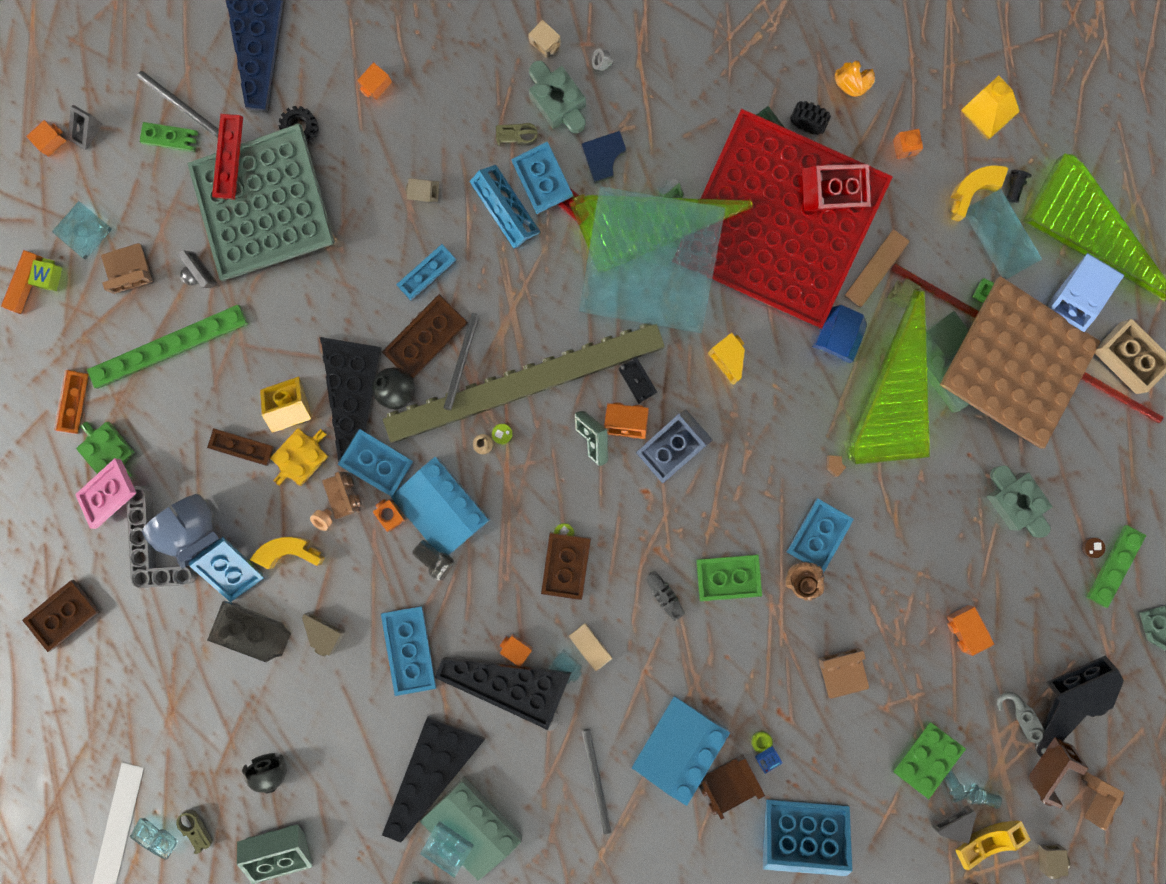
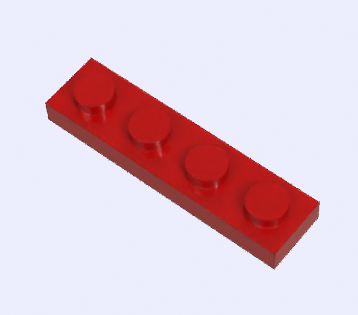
[212,114,243,200]

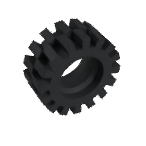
[790,101,831,135]
[278,106,319,145]

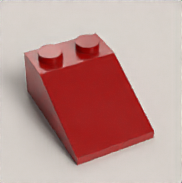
[802,164,871,211]

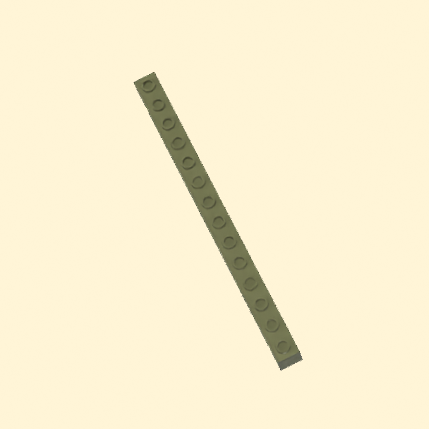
[382,322,665,443]

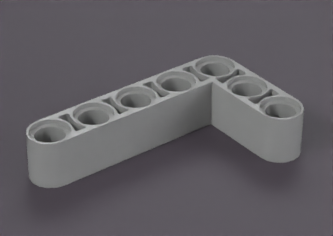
[127,486,198,588]

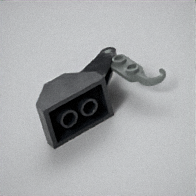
[997,655,1124,757]

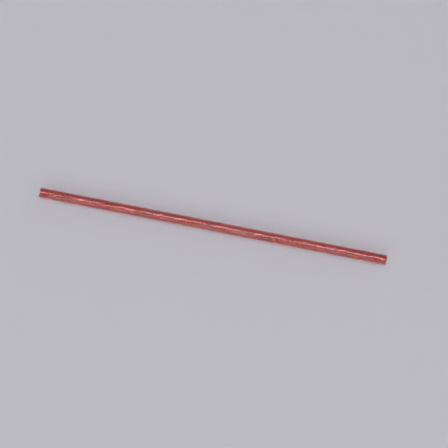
[891,263,1164,424]

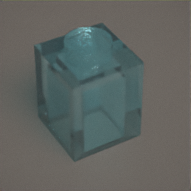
[549,649,582,684]

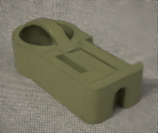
[496,123,538,146]
[176,809,213,854]

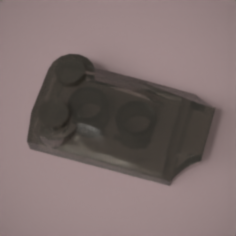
[207,600,291,663]

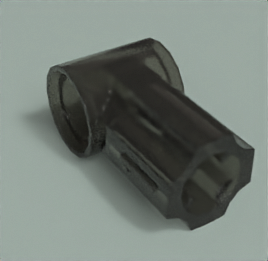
[412,540,455,581]

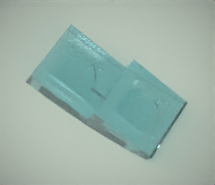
[129,818,178,860]

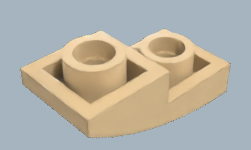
[569,623,613,671]

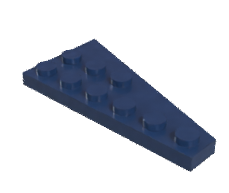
[226,0,284,112]

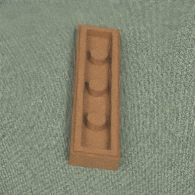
[844,229,910,308]

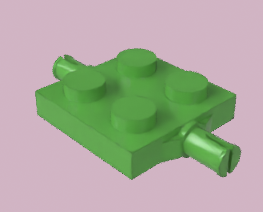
[76,421,135,477]

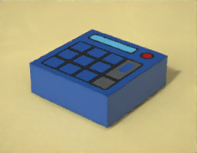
[755,746,783,774]

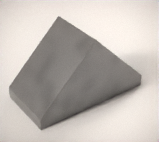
[68,105,102,150]
[932,806,976,844]

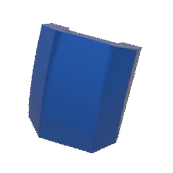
[812,305,867,364]

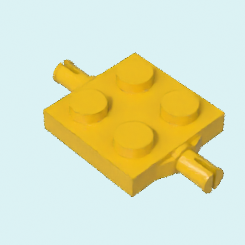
[270,428,329,486]

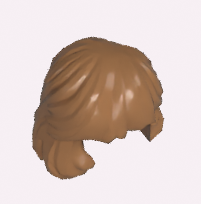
[786,562,825,601]

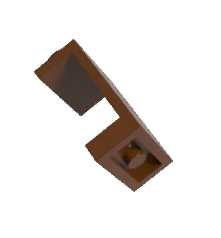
[1028,737,1089,809]
[699,754,765,820]

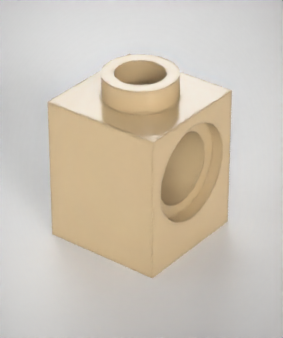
[528,20,561,58]

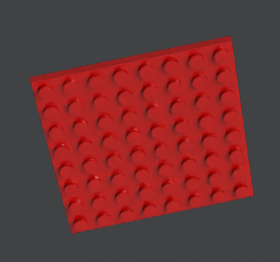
[672,108,893,329]

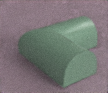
[575,411,609,466]

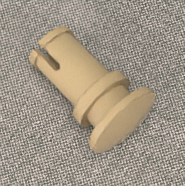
[473,434,493,454]

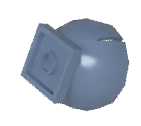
[142,494,219,569]

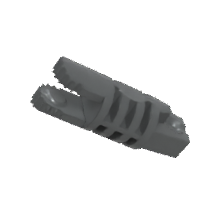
[646,571,685,621]

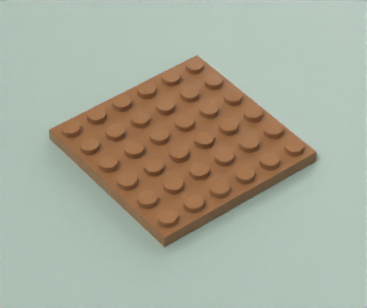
[940,277,1101,449]

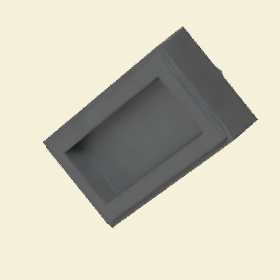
[178,250,217,288]

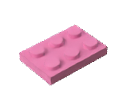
[75,458,136,529]

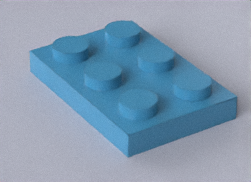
[511,141,573,214]
[337,429,413,497]
[786,498,854,573]
[189,537,264,603]

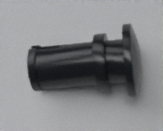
[1006,170,1032,203]

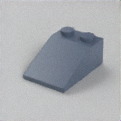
[636,409,713,483]

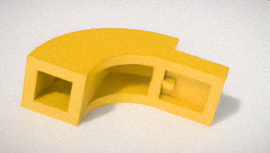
[950,166,1008,222]
[250,536,325,569]
[955,821,1031,870]

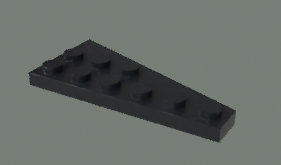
[320,337,382,462]
[435,657,572,730]
[382,716,485,843]

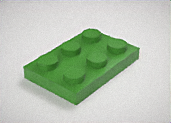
[696,554,762,601]
[894,722,966,799]

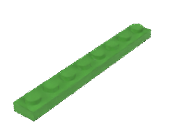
[87,305,248,389]

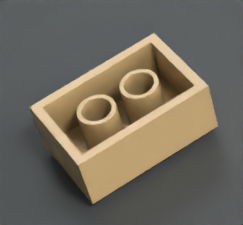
[1095,319,1166,394]

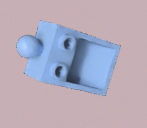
[1048,253,1124,332]

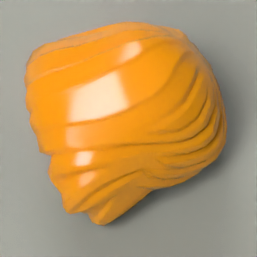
[835,60,875,97]

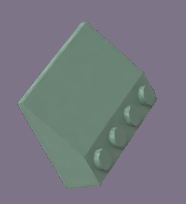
[904,311,969,413]
[420,776,523,881]

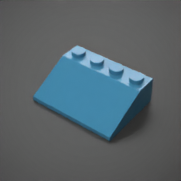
[391,457,490,560]
[632,696,730,806]
[763,800,852,876]

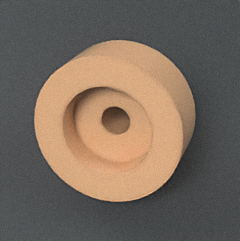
[310,509,332,531]

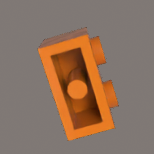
[604,402,649,439]
[946,605,995,656]

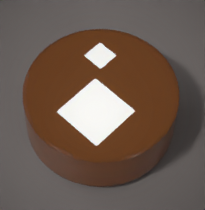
[1082,537,1106,558]

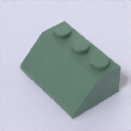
[237,824,313,884]

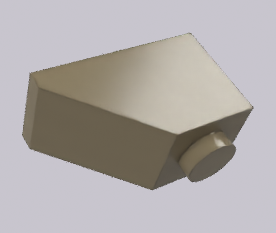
[302,612,345,657]

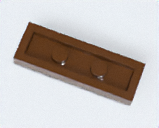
[207,428,274,466]

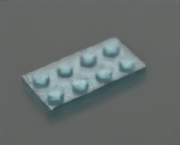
[966,189,1042,279]

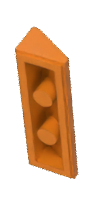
[1,250,43,314]
[54,370,89,434]

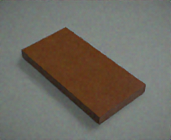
[382,294,469,379]

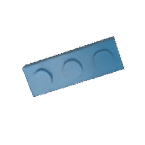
[396,244,456,301]

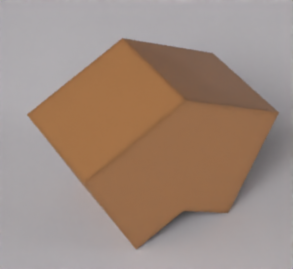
[826,455,846,477]

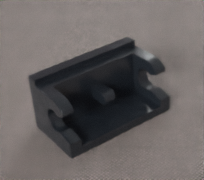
[618,356,657,404]

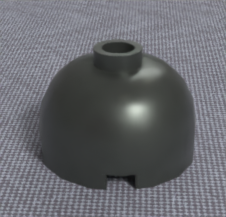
[372,367,414,410]
[242,753,287,794]

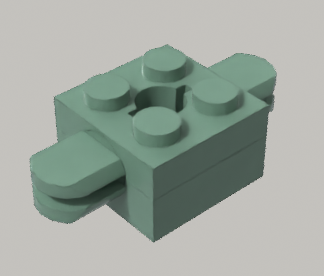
[529,61,586,134]
[987,465,1053,538]

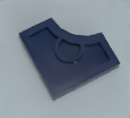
[581,131,626,184]

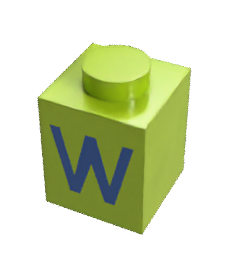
[28,258,62,292]

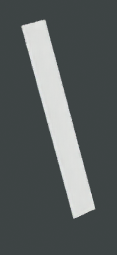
[93,763,144,884]

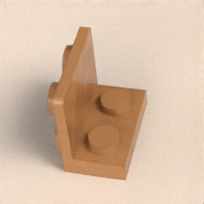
[101,243,153,294]
[322,471,361,519]
[818,648,869,699]
[1081,772,1125,830]

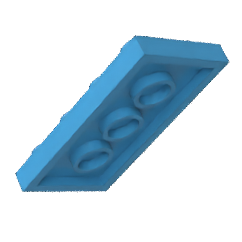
[381,606,437,696]

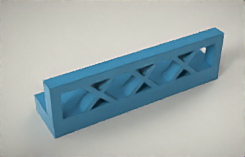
[469,165,540,249]

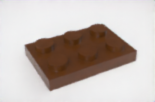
[541,532,591,600]
[22,580,100,652]

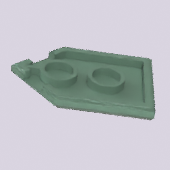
[1139,605,1166,651]

